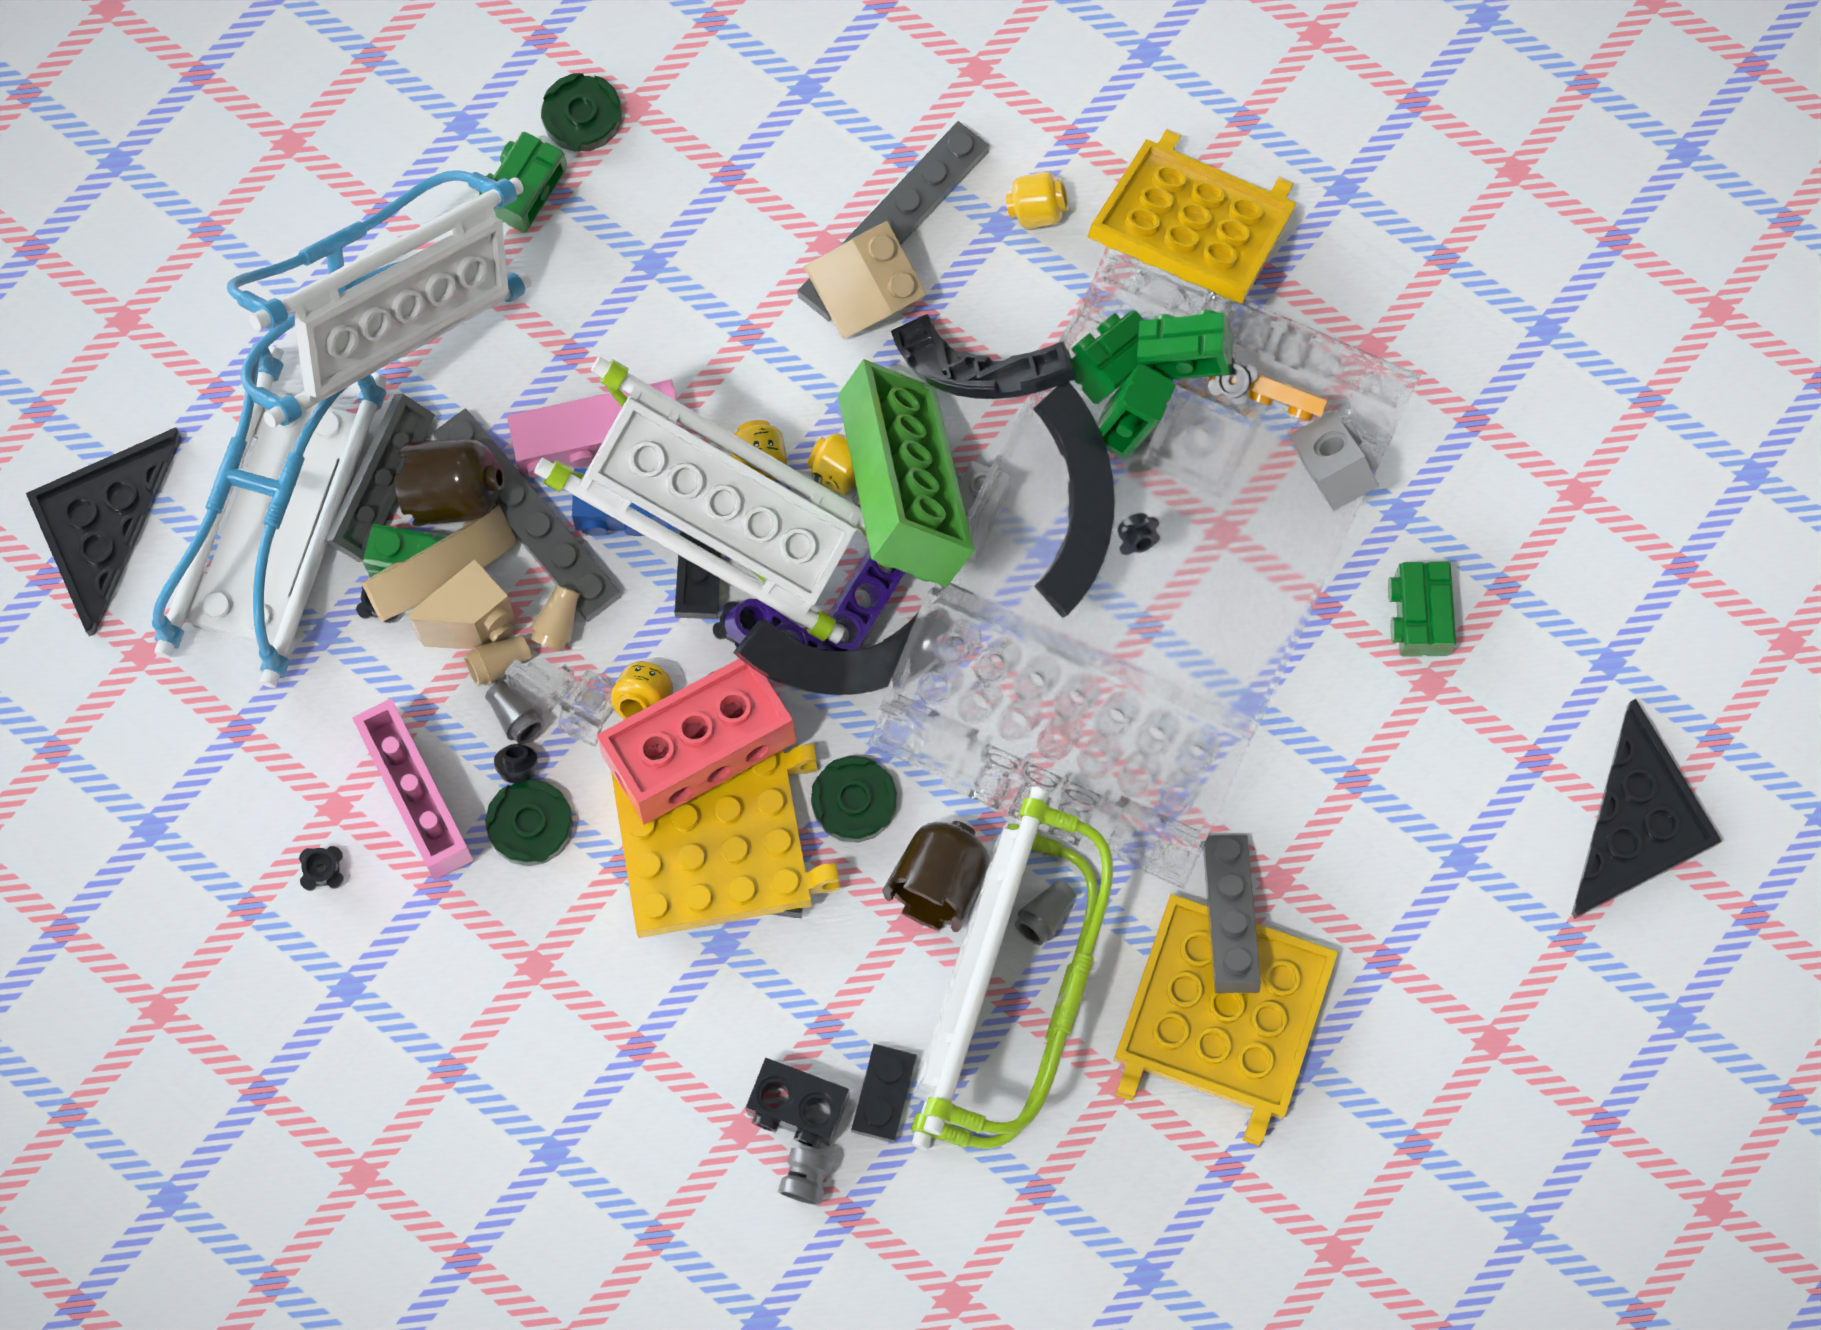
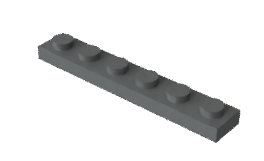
[797,121,989,322]
[432,408,621,622]

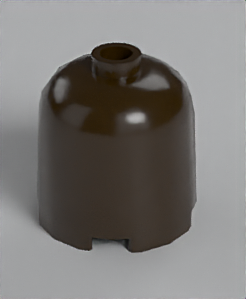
[395,439,505,526]
[882,821,989,932]

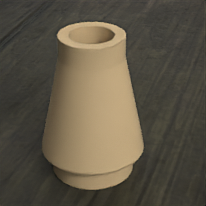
[531,584,580,651]
[464,634,532,686]

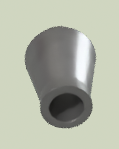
[485,681,545,744]
[1015,880,1076,945]

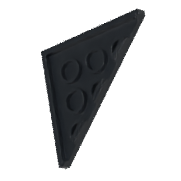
[26,427,182,637]
[1571,699,1722,919]

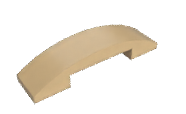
[361,505,517,621]

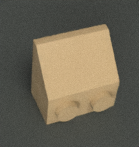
[803,221,927,339]
[407,559,517,649]

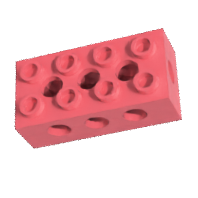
[597,658,797,825]

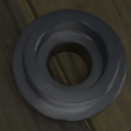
[494,744,538,783]

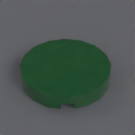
[541,73,622,152]
[811,756,897,843]
[485,778,573,866]

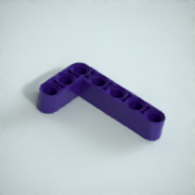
[725,548,905,651]

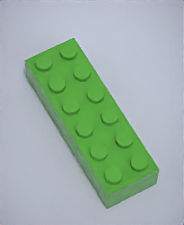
[838,359,975,587]

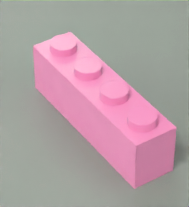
[506,379,683,477]
[352,698,474,880]

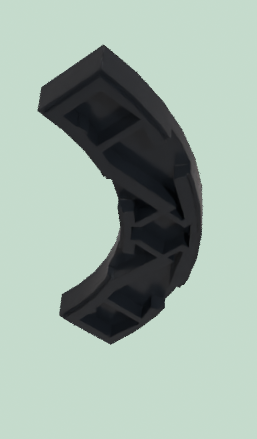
[891,314,1077,399]
[1033,382,1115,618]
[733,607,957,695]

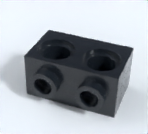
[745,1057,850,1148]

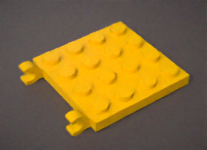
[1087,129,1297,304]
[611,744,840,938]
[1114,894,1338,1146]

